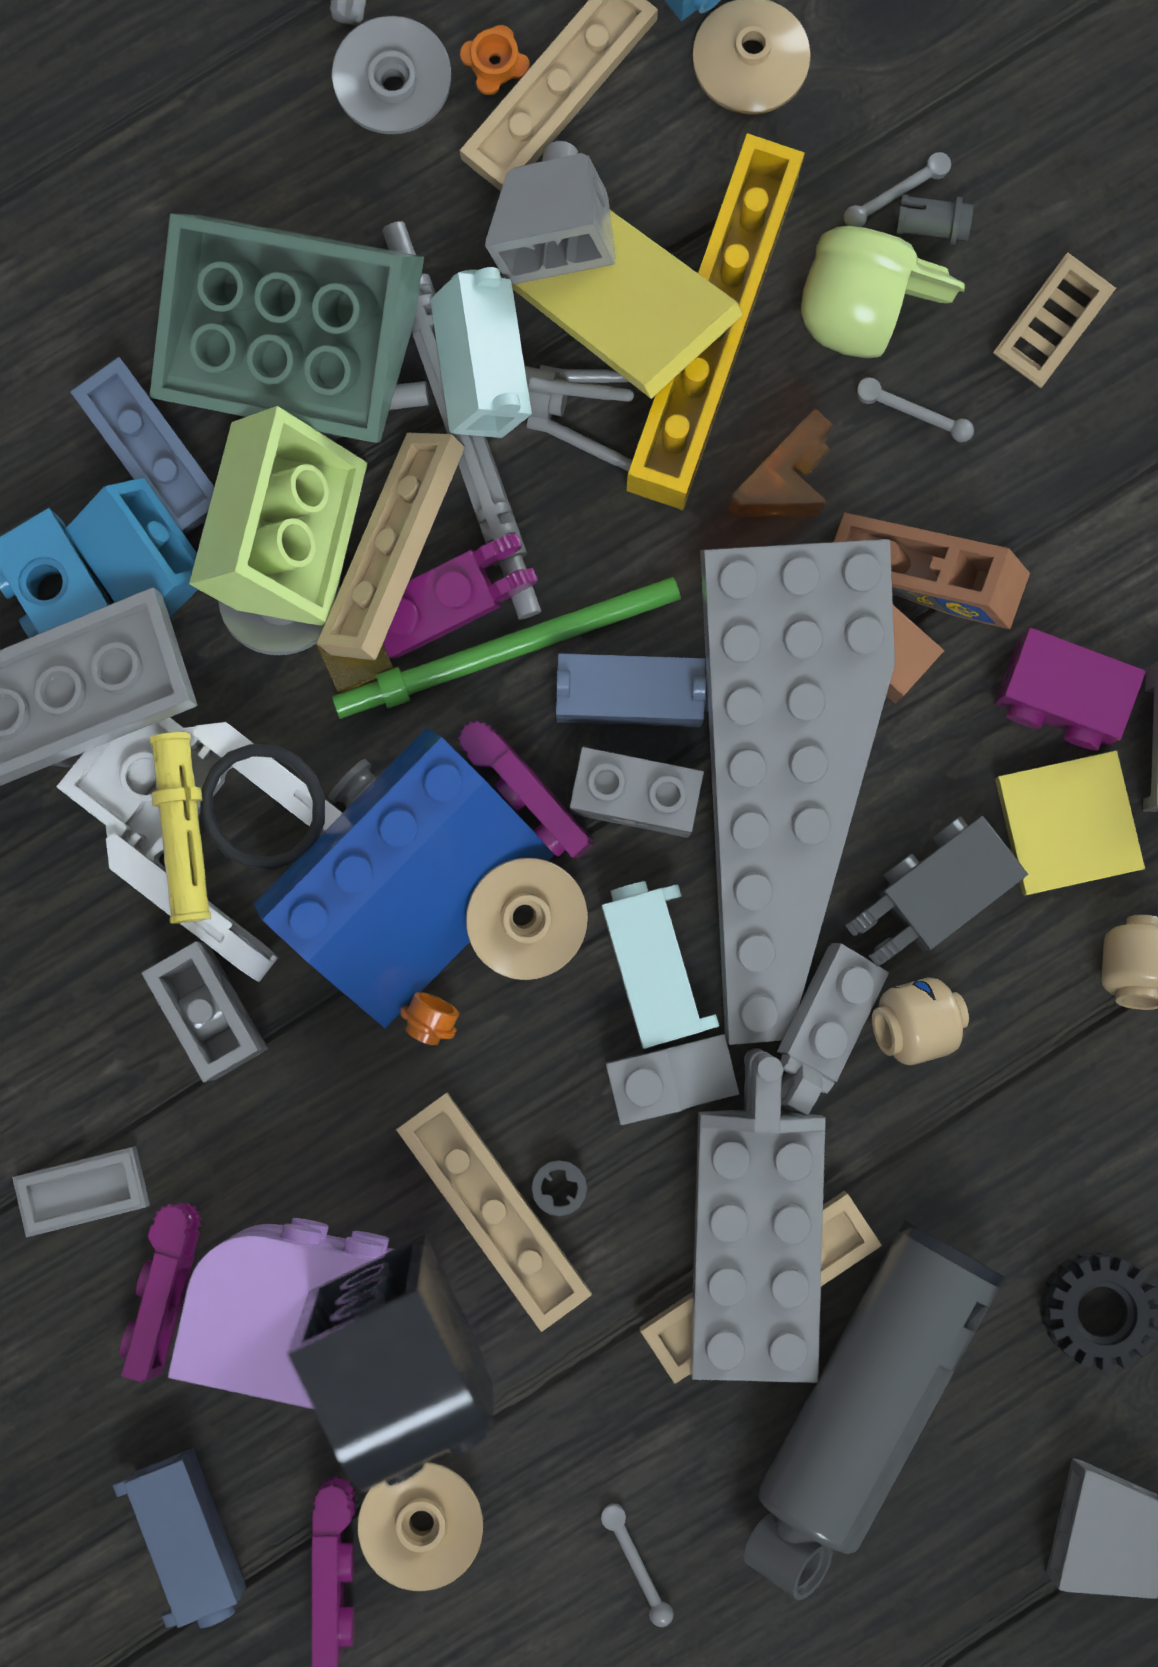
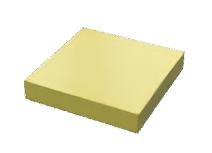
[995,751,1145,896]

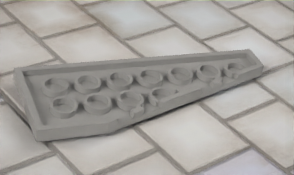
[700,539,895,1045]

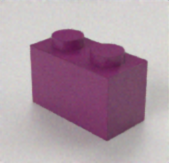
[994,628,1146,750]

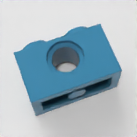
[0,508,113,638]

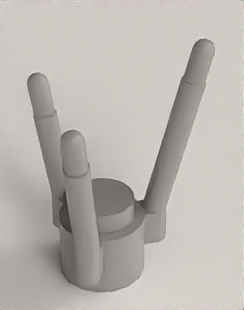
[525,365,634,472]

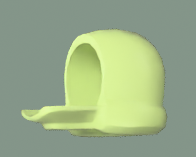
[801,226,965,358]

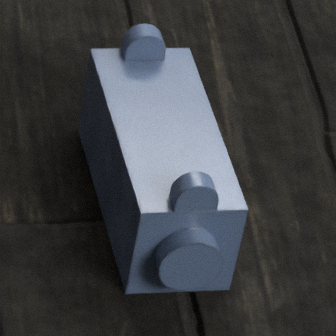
[556,654,708,727]
[112,1448,247,1628]

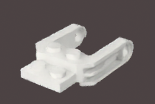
[57,717,342,982]

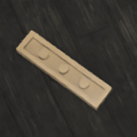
[460,0,658,191]
[317,433,465,660]
[396,1092,592,1332]
[639,1191,882,1384]

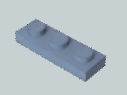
[70,357,214,536]

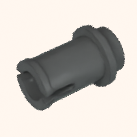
[897,194,974,245]

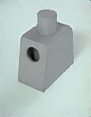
[485,141,616,285]
[1046,1458,1158,1599]

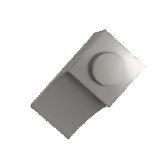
[605,1034,739,1125]

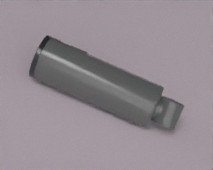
[744,1220,1005,1601]

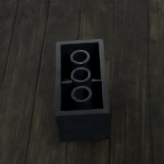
[287,1234,494,1492]

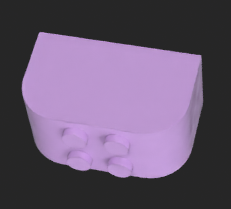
[168,1218,394,1409]

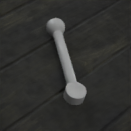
[844,152,951,227]
[857,377,974,442]
[601,1503,674,1627]

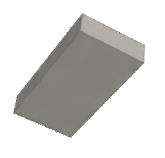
[12,1146,150,1237]

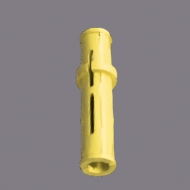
[150,732,211,924]

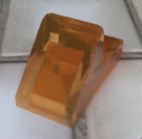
[728,409,833,517]

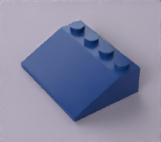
[253,727,555,1028]

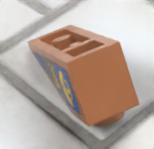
[834,512,1030,629]

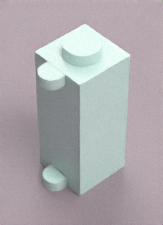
[430,267,532,438]
[602,881,719,1049]

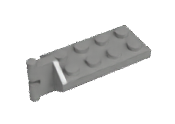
[0,587,198,786]
[690,1048,825,1383]

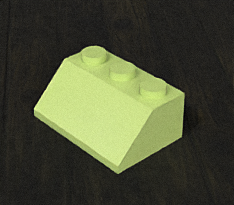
[189,406,367,626]

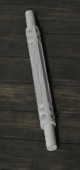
[382,221,541,620]

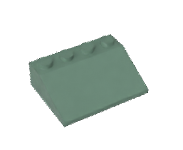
[149,214,424,443]

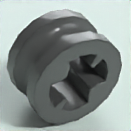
[328,759,380,809]
[532,1160,587,1216]

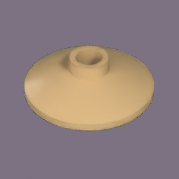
[693,0,810,114]
[466,858,588,980]
[358,1462,483,1591]

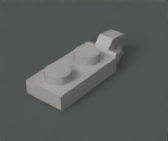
[777,943,889,1116]

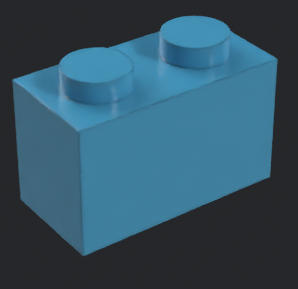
[65,478,198,617]

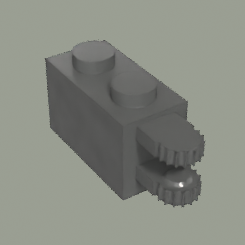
[845,816,1029,967]

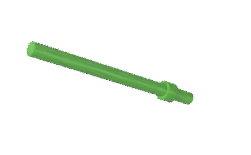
[332,577,681,719]

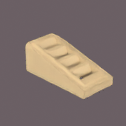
[993,253,1116,388]

